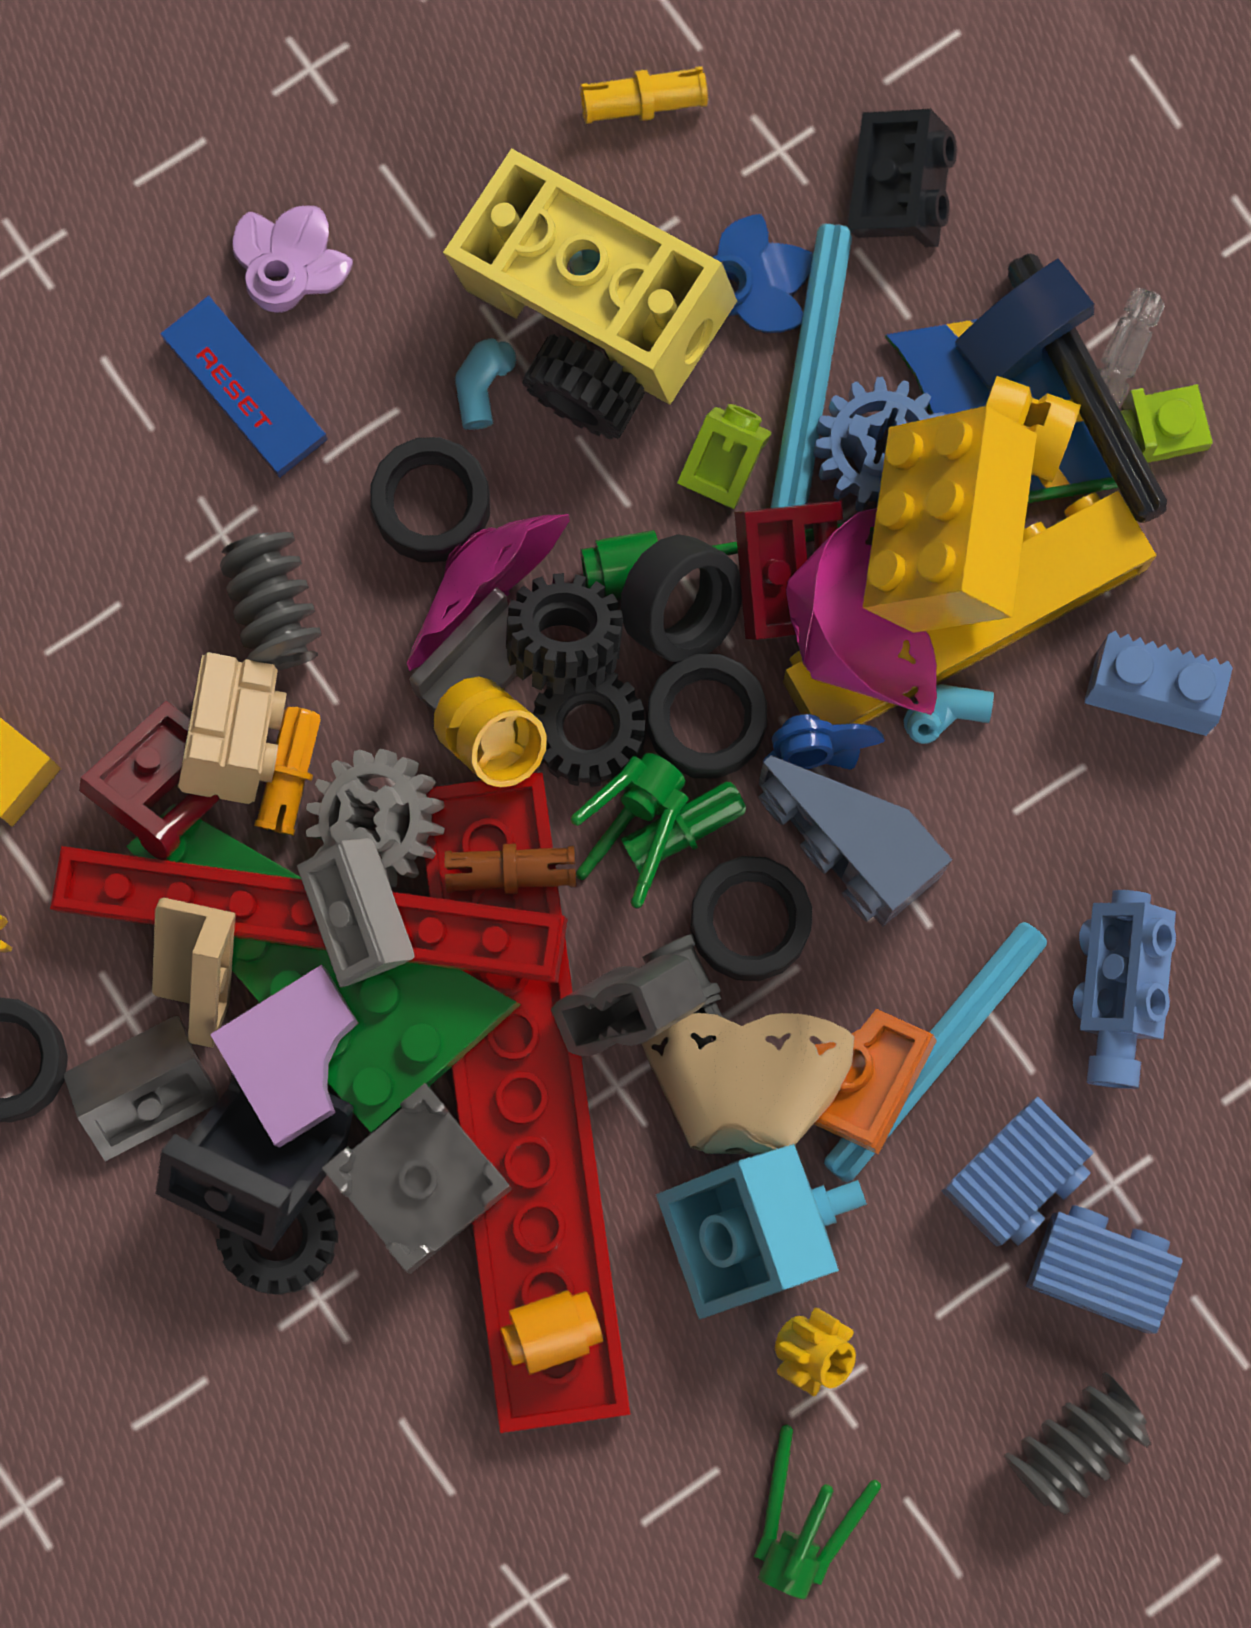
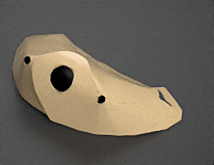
[642,1013,854,1155]

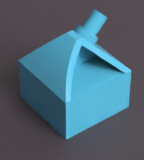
[656,1144,867,1320]

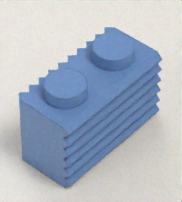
[1084,631,1233,736]
[941,1097,1094,1246]
[1026,1205,1183,1334]

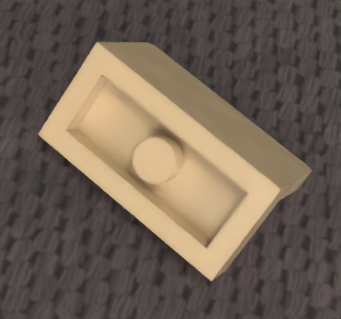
[152,898,235,1048]

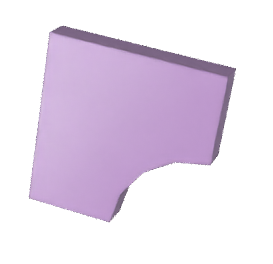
[210,965,358,1148]

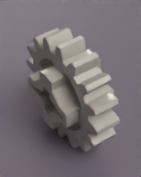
[306,749,445,888]

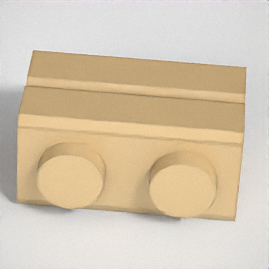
[178,652,287,804]

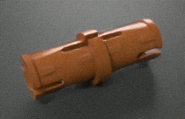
[445,844,576,895]

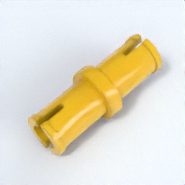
[580,66,708,124]

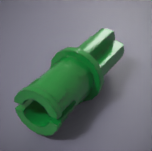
[621,782,746,873]

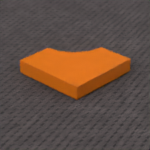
[814,1009,937,1154]

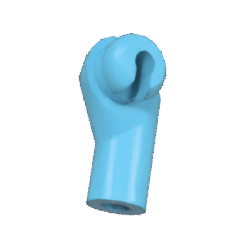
[455,338,516,430]
[904,684,994,744]

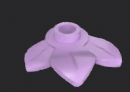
[233,206,353,312]

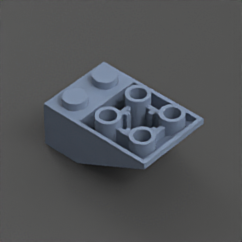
[758,756,952,927]

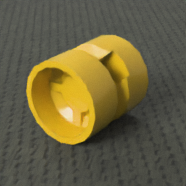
[985,376,1081,482]
[434,676,547,788]

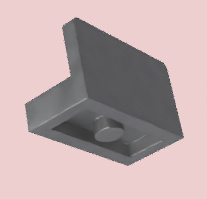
[409,587,517,712]
[64,1016,220,1161]

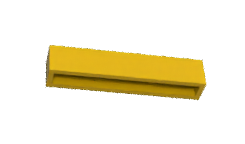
[783,491,1157,725]

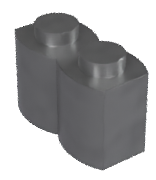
[551,954,706,1056]

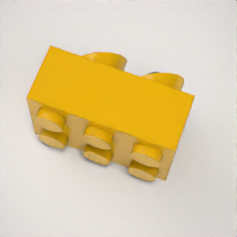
[863,406,1037,633]

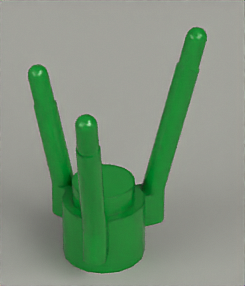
[570,753,689,909]
[754,1424,881,1599]

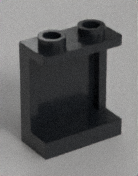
[156,1073,354,1251]

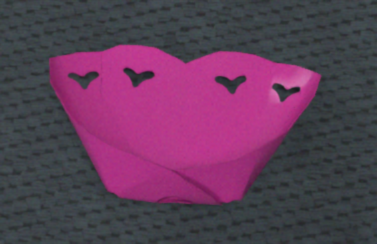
[786,508,937,715]
[407,514,570,671]

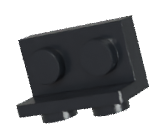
[848,108,957,247]

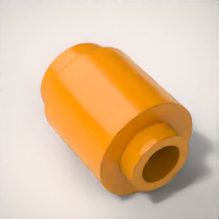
[500,1290,603,1374]

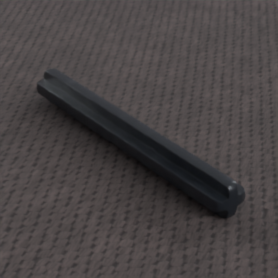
[1008,253,1167,523]

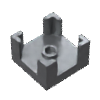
[322,1083,512,1274]

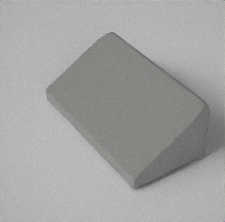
[297,838,414,987]

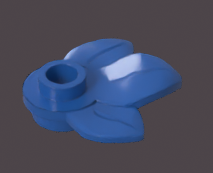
[712,214,813,333]
[763,714,885,770]

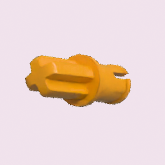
[254,707,321,836]

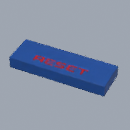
[160,295,328,478]

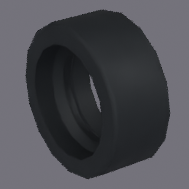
[370,437,490,562]
[621,534,742,662]
[648,654,767,779]
[690,856,812,981]
[0,997,68,1123]

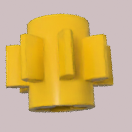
[775,1308,856,1396]

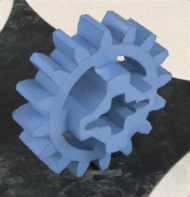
[813,377,945,512]

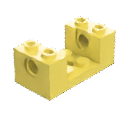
[443,148,737,405]

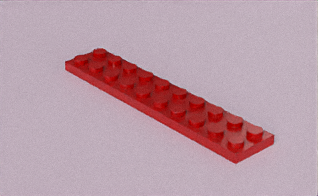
[425,772,631,1433]

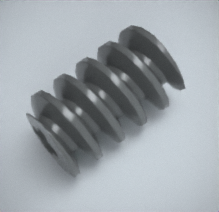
[220,532,322,671]
[1003,1372,1152,1515]

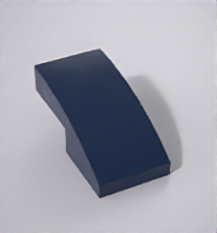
[955,258,1094,392]

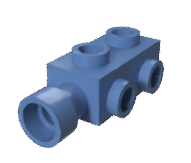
[1073,890,1176,1089]

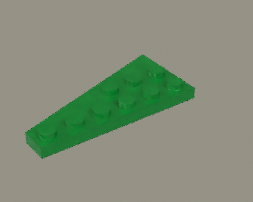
[126,804,521,1133]

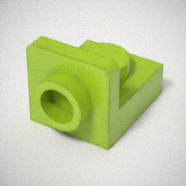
[1120,384,1213,463]
[677,404,772,509]

